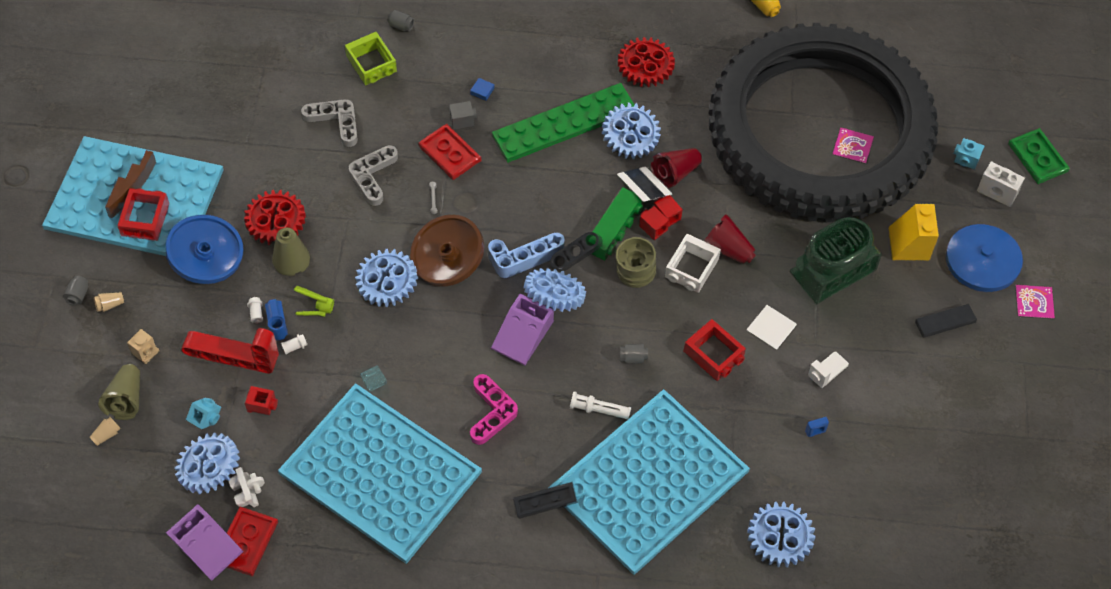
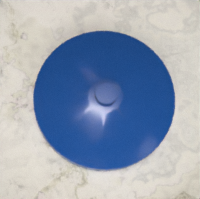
[165,215,243,284]
[946,224,1023,292]

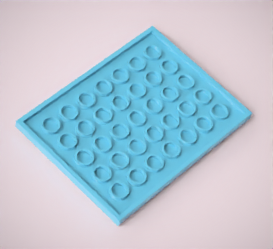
[42,136,224,256]
[278,383,482,564]
[549,389,750,575]

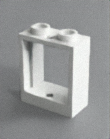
[665,234,721,293]

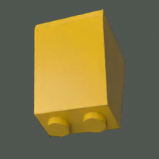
[888,204,939,260]

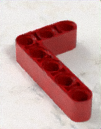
[181,328,279,374]

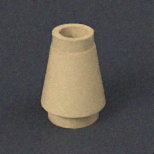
[94,292,124,312]
[90,417,121,446]

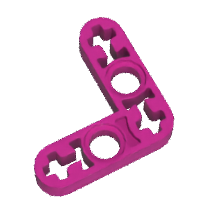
[470,374,518,445]

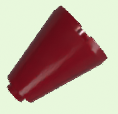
[651,148,702,189]
[704,214,756,264]

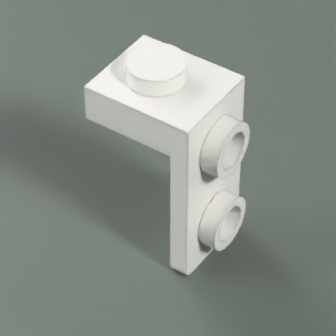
[808,352,849,388]

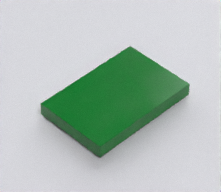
[1008,128,1070,184]

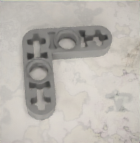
[301,100,358,147]
[349,145,398,206]

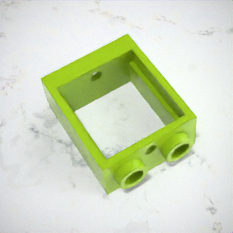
[345,32,397,85]

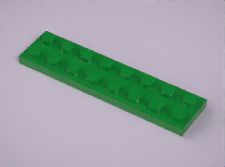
[492,83,635,163]

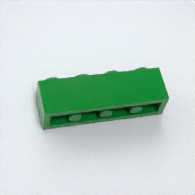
[589,187,643,261]

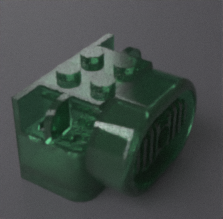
[789,217,882,305]

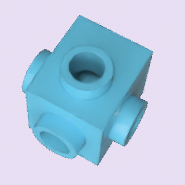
[953,138,984,170]
[186,398,221,429]

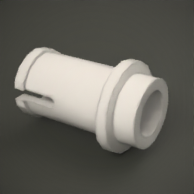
[247,297,263,323]
[281,334,307,354]

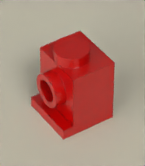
[245,386,278,415]

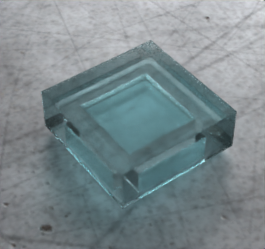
[360,365,387,392]

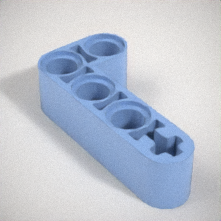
[488,233,565,278]

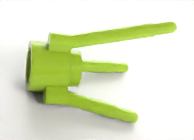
[294,286,334,317]

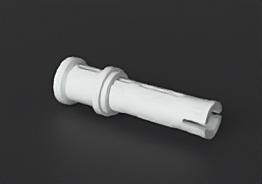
[570,392,631,420]

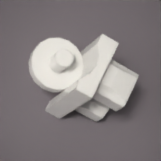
[228,467,265,507]

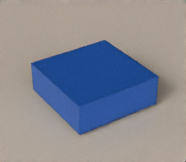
[470,78,494,100]
[805,417,829,437]

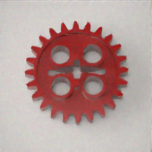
[618,37,675,87]
[244,190,306,245]

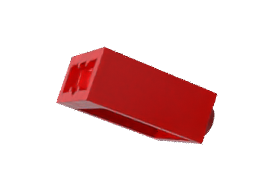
[117,188,169,241]
[683,319,746,381]

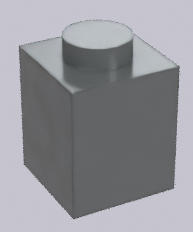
[449,101,477,130]

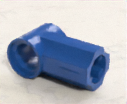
[265,299,288,340]

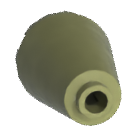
[272,228,310,276]
[98,364,140,420]

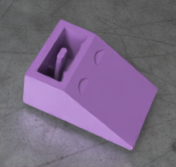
[491,294,554,366]
[166,504,243,581]

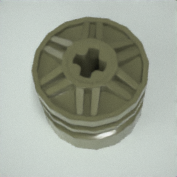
[616,237,656,288]

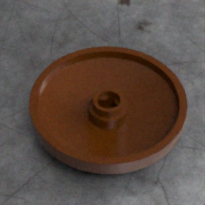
[410,215,484,287]

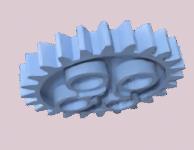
[602,103,661,159]
[355,249,418,307]
[524,268,586,312]
[175,433,240,494]
[747,502,815,567]

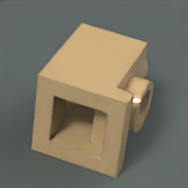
[127,329,159,364]

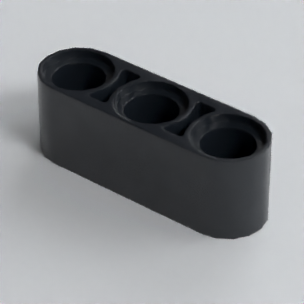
[550,232,603,271]

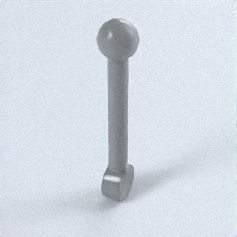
[429,182,438,214]

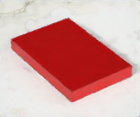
[418,124,481,180]
[226,506,278,577]

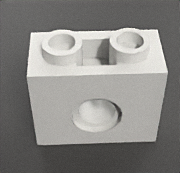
[977,162,1025,207]

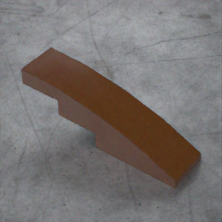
[105,150,156,218]

